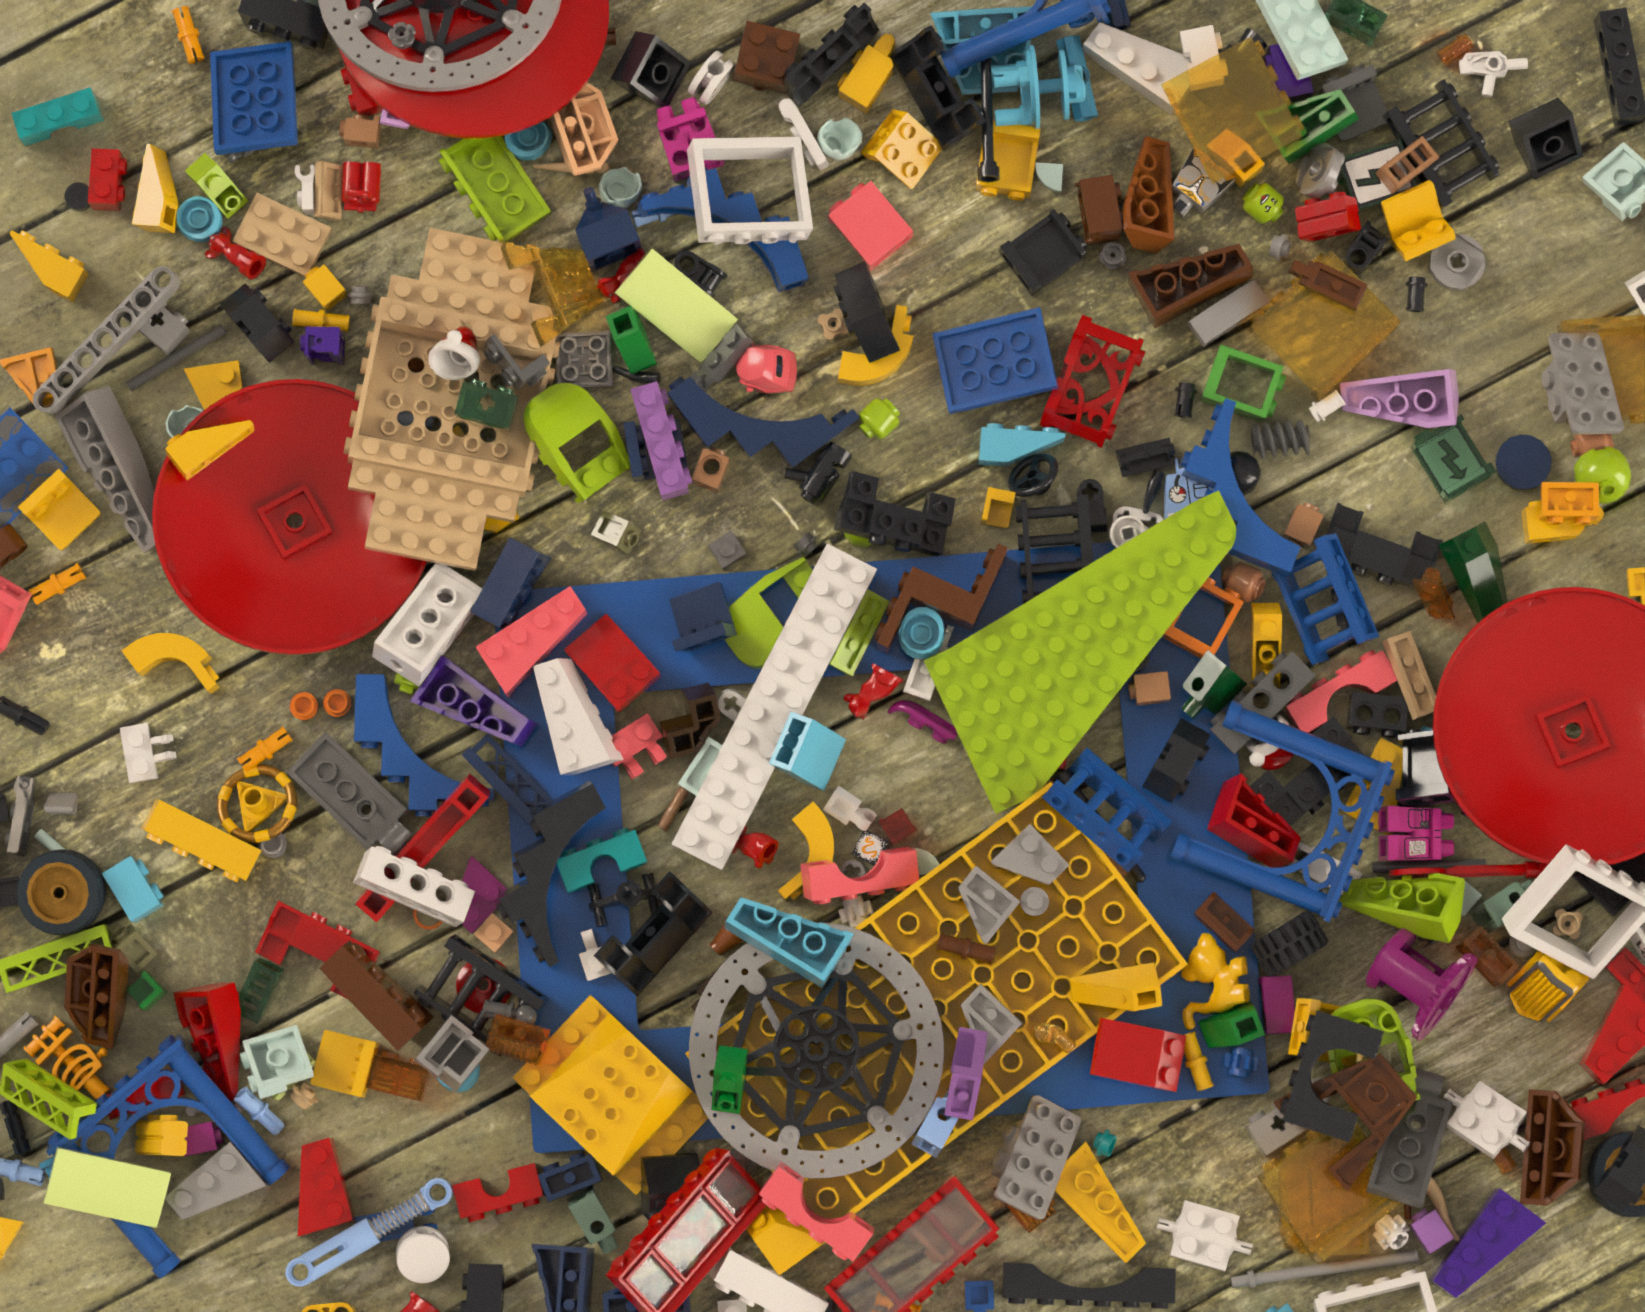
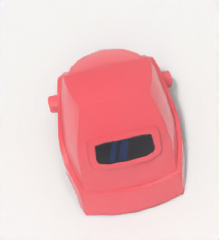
[735,343,797,394]

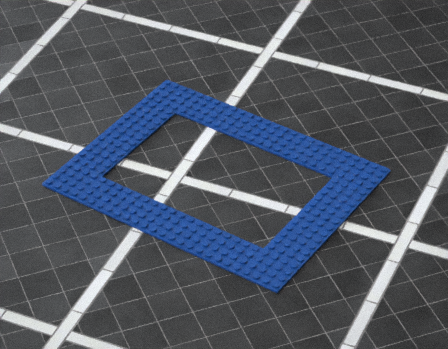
[495,542,1269,1153]

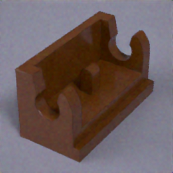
[1192,892,1255,953]

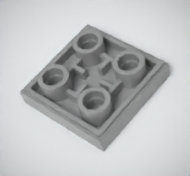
[555,331,613,389]

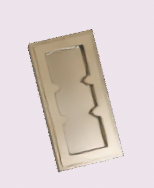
[314,161,343,221]

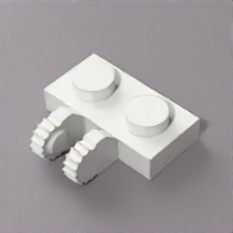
[120,723,177,784]

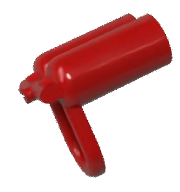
[341,162,381,213]

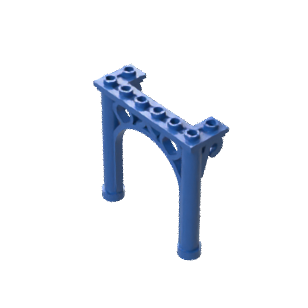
[940,0,1111,78]
[1169,700,1395,922]
[46,1034,291,1279]

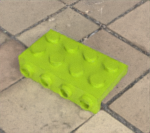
[438,136,552,243]

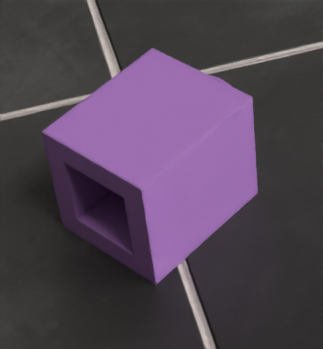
[1408,1208,1454,1254]

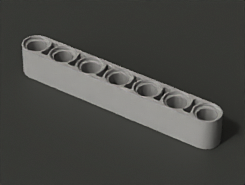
[32,266,180,415]

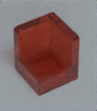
[878,808,917,847]

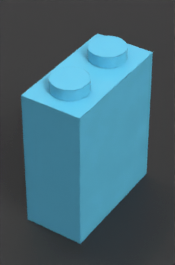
[769,712,846,791]

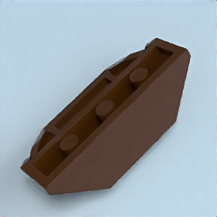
[64,944,129,1049]
[1520,1089,1585,1206]

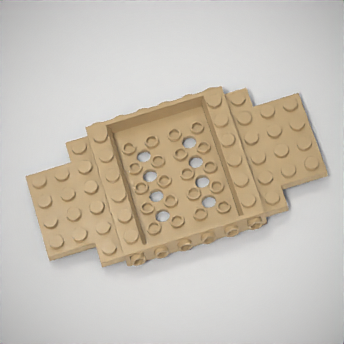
[343,228,560,571]

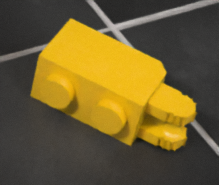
[837,33,895,114]
[1521,501,1605,544]

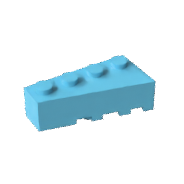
[724,897,854,988]

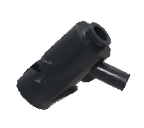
[784,441,852,505]

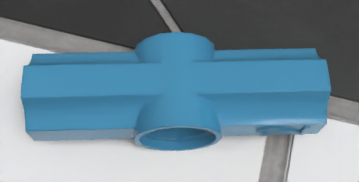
[1056,35,1098,122]

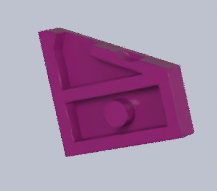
[462,856,507,934]

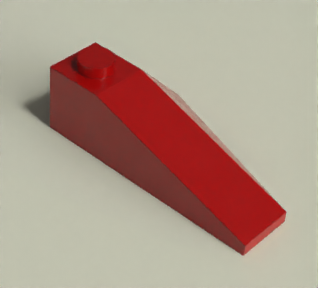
[173,982,241,1101]

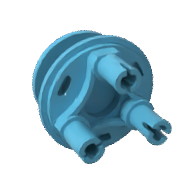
[991,45,1086,129]

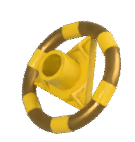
[217,764,297,843]

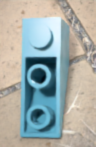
[978,423,1065,467]

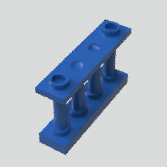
[1271,533,1379,665]
[1042,748,1173,872]

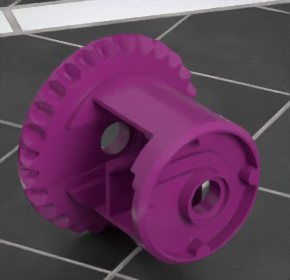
[1365,928,1477,1041]

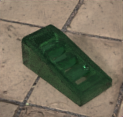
[239,958,284,1023]

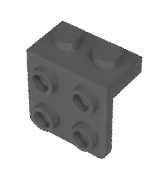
[1319,64,1387,142]
[483,334,550,391]

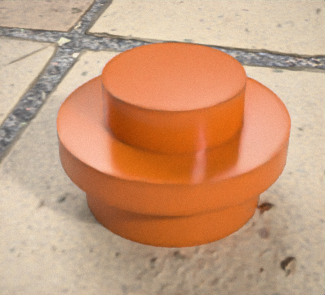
[323,689,352,717]
[290,692,318,720]

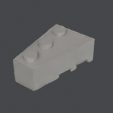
[165,1142,270,1220]

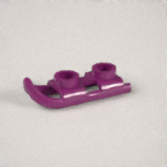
[887,700,958,744]

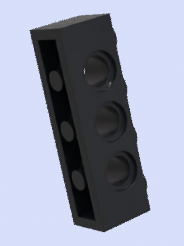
[1594,7,1645,127]

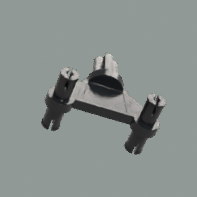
[587,873,660,928]

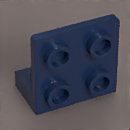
[623,419,688,483]
[670,582,737,653]

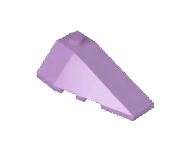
[1340,369,1459,428]

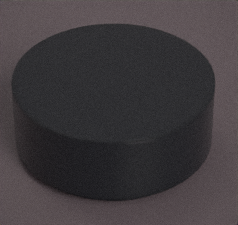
[64,182,90,211]

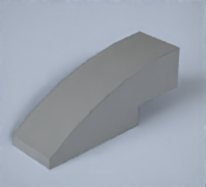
[1187,280,1270,348]

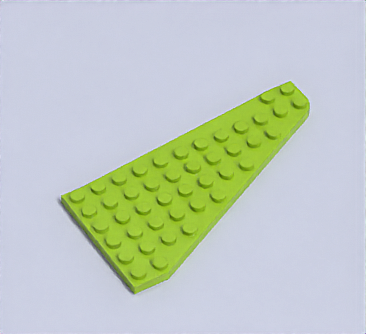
[924,490,1236,814]

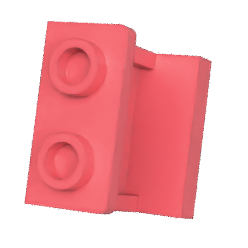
[828,181,913,271]
[0,575,32,653]

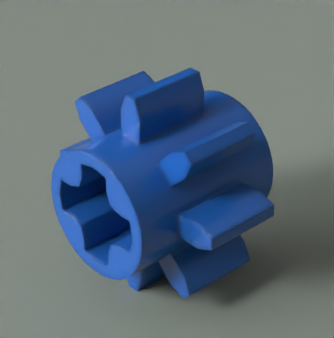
[1223,1047,1260,1078]

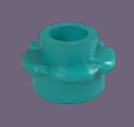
[1093,1129,1117,1157]

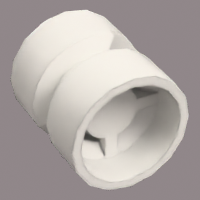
[1109,515,1146,548]

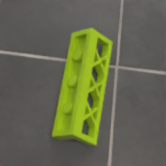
[0,924,113,993]
[0,1058,97,1140]

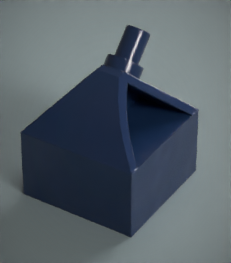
[575,187,641,273]

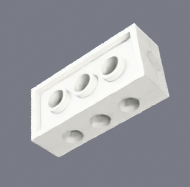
[372,563,482,686]

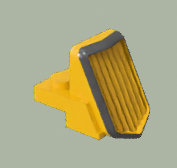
[1506,950,1590,1023]

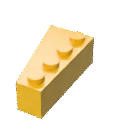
[141,799,261,883]

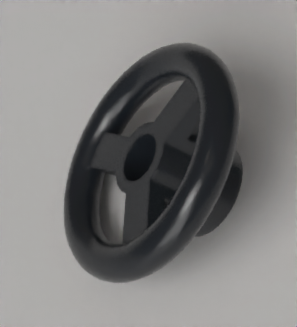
[1008,453,1058,497]

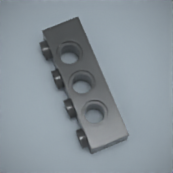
[1209,651,1316,754]

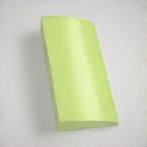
[615,249,738,363]
[43,1147,171,1228]

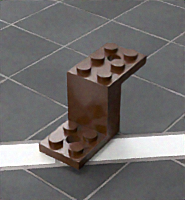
[874,543,1008,654]

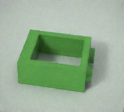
[1201,345,1286,423]

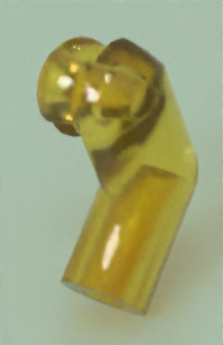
[1034,1023,1076,1053]

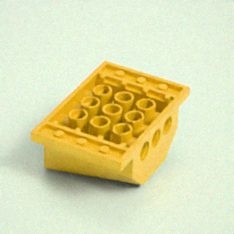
[512,995,709,1195]

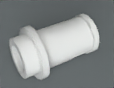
[1309,390,1346,422]

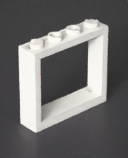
[687,137,813,245]
[1502,844,1645,979]
[1313,1270,1437,1312]

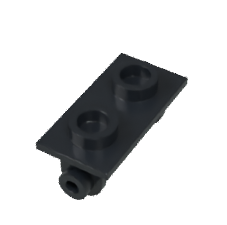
[1116,437,1175,478]

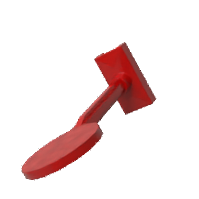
[1389,861,1555,897]

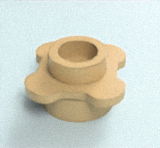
[818,308,848,340]
[1552,909,1583,939]
[290,1082,319,1109]

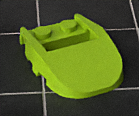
[524,383,631,503]
[724,557,813,669]
[1328,998,1420,1118]

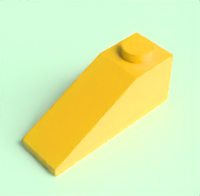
[165,420,254,481]

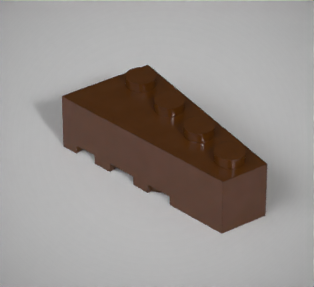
[1128,244,1253,329]
[319,940,434,1051]

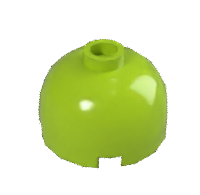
[1574,447,1631,504]

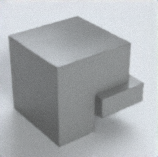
[415,1015,489,1092]

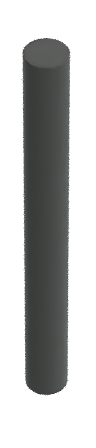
[126,324,226,391]
[1372,859,1486,873]

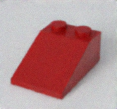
[564,614,661,713]
[1090,1018,1186,1092]

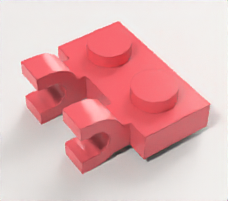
[612,713,667,780]

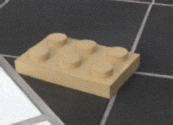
[232,193,332,277]

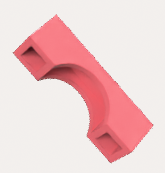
[1283,650,1397,733]
[800,846,919,904]
[759,1161,875,1261]

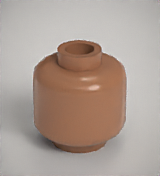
[1570,434,1614,458]
[1222,561,1266,603]

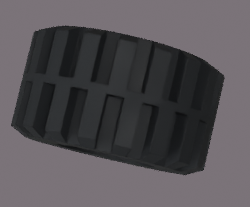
[1250,911,1329,977]

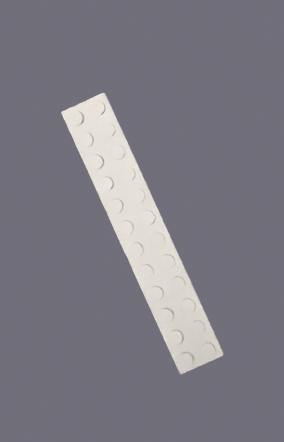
[672,544,877,870]

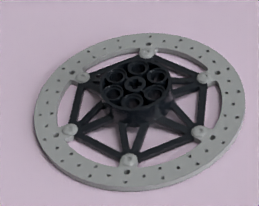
[318,0,562,92]
[689,923,944,1178]

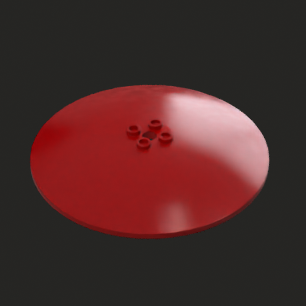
[338,0,609,139]
[152,379,427,655]
[1433,587,1645,865]

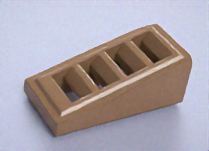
[1376,136,1440,194]

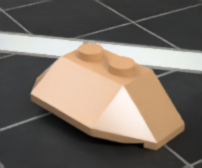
[549,82,618,176]

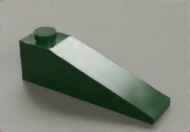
[1439,521,1508,624]

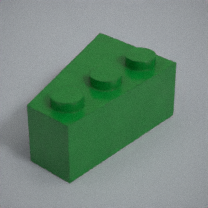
[1255,89,1359,164]

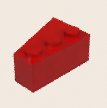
[1207,773,1301,867]
[1579,984,1645,1085]

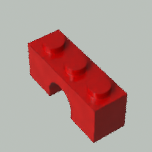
[452,1163,545,1223]

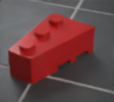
[297,1138,355,1237]

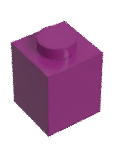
[183,1121,224,1157]

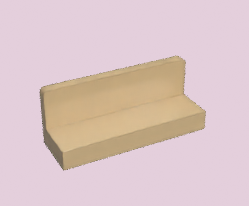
[1382,631,1436,720]

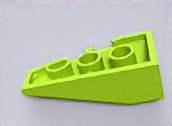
[1339,873,1465,943]

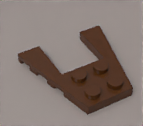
[1273,1052,1417,1191]

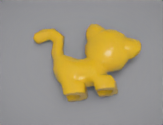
[1181,933,1250,1030]

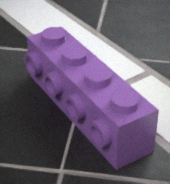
[630,381,692,501]

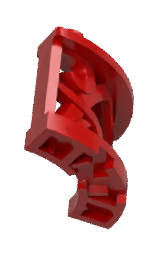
[1039,315,1146,448]

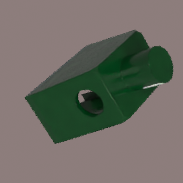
[1181,650,1247,719]

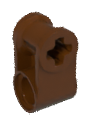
[0,524,28,569]

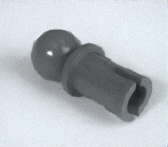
[482,999,537,1027]

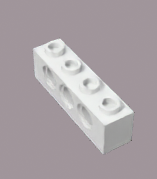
[353,846,475,927]

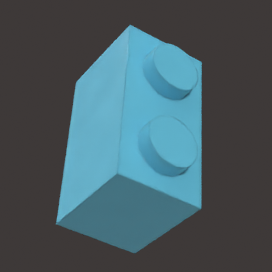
[102,856,164,923]

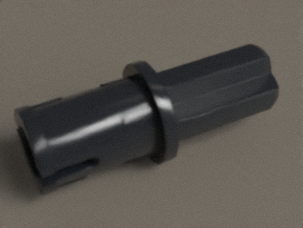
[0,696,50,735]

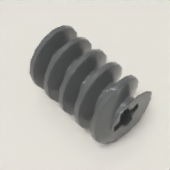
[1251,420,1310,459]

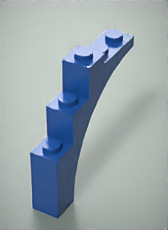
[637,167,809,293]
[1180,398,1300,577]
[354,674,496,817]

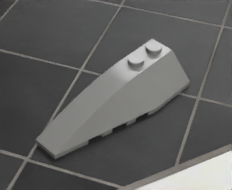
[55,386,156,553]

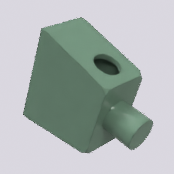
[1468,880,1533,935]
[567,1186,619,1254]

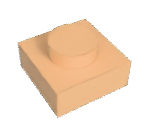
[474,913,514,953]

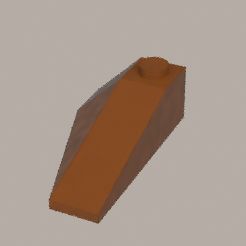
[1123,136,1174,254]

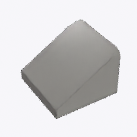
[44,793,78,815]

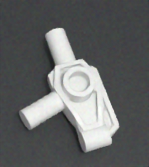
[1459,51,1528,98]

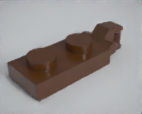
[1288,260,1368,311]

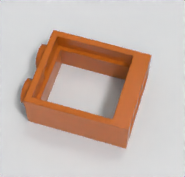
[1162,577,1244,659]

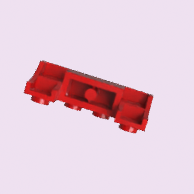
[255,901,381,999]

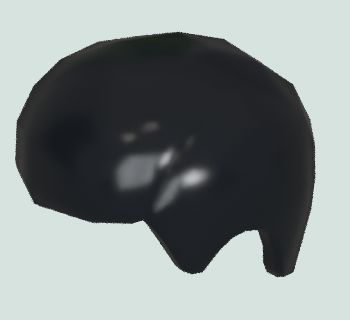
[1230,451,1261,496]

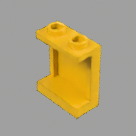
[975,121,1041,201]
[1288,998,1364,1066]

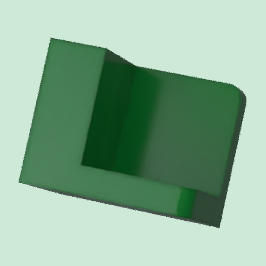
[127,970,167,1011]

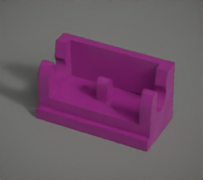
[1258,975,1295,1035]

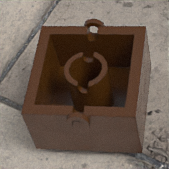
[732,21,800,94]
[1075,174,1124,246]

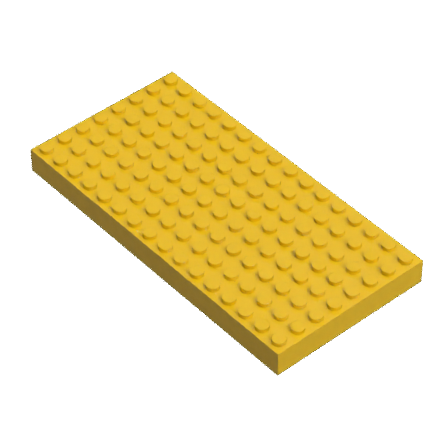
[685,782,1188,1218]

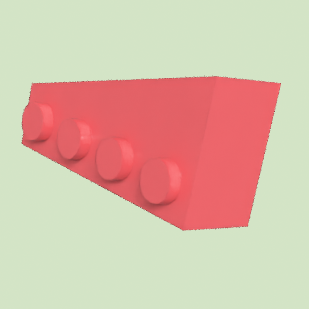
[476,586,587,698]

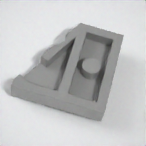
[990,824,1069,886]
[958,866,1020,945]
[961,984,1022,1064]

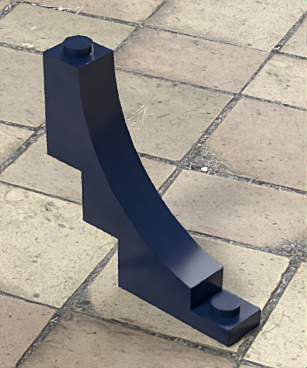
[667,376,860,469]

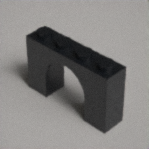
[1280,1010,1385,1142]

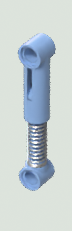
[285,1178,453,1287]

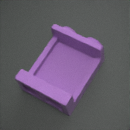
[944,1027,988,1120]

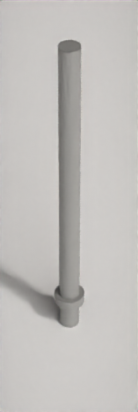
[1230,1250,1419,1288]

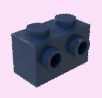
[538,1151,603,1202]

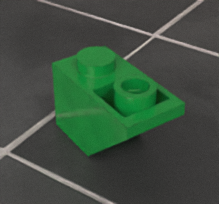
[606,306,657,375]
[1198,1001,1265,1048]
[711,1045,748,1114]

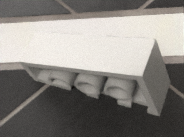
[1083,22,1191,115]
[533,658,624,775]
[708,1247,829,1312]

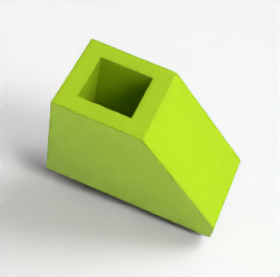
[185,153,248,219]

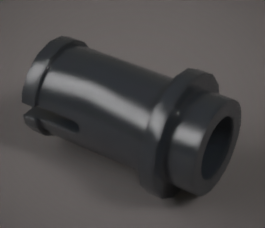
[1405,277,1428,312]
[1174,382,1197,418]

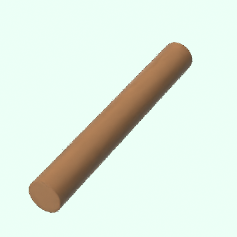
[657,786,689,832]

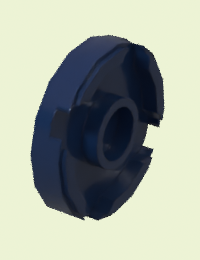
[1495,435,1552,490]

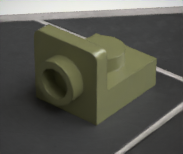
[591,510,641,554]
[111,924,158,973]

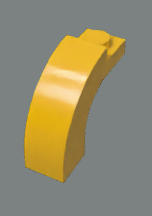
[838,305,914,386]
[122,633,220,694]
[778,801,834,901]

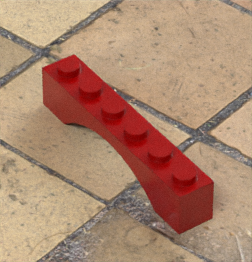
[355,773,491,923]
[1570,1078,1645,1140]

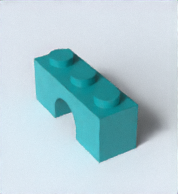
[11,87,104,147]
[557,828,648,894]

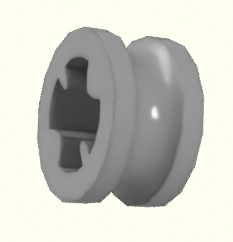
[840,860,866,878]

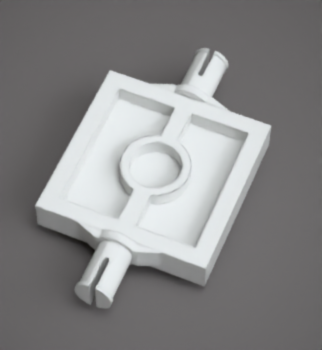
[1443,1081,1530,1159]
[1156,1200,1253,1272]

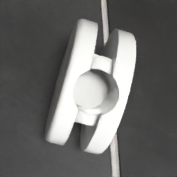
[688,51,735,105]
[396,1226,450,1283]

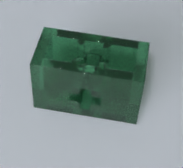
[1325,0,1388,47]
[454,379,519,431]

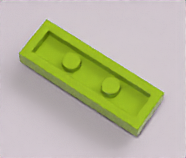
[829,589,890,677]

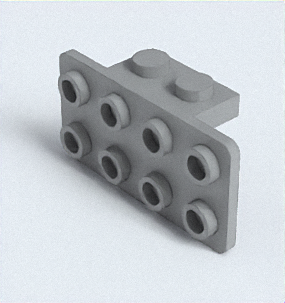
[1542,332,1624,435]
[991,1095,1081,1220]

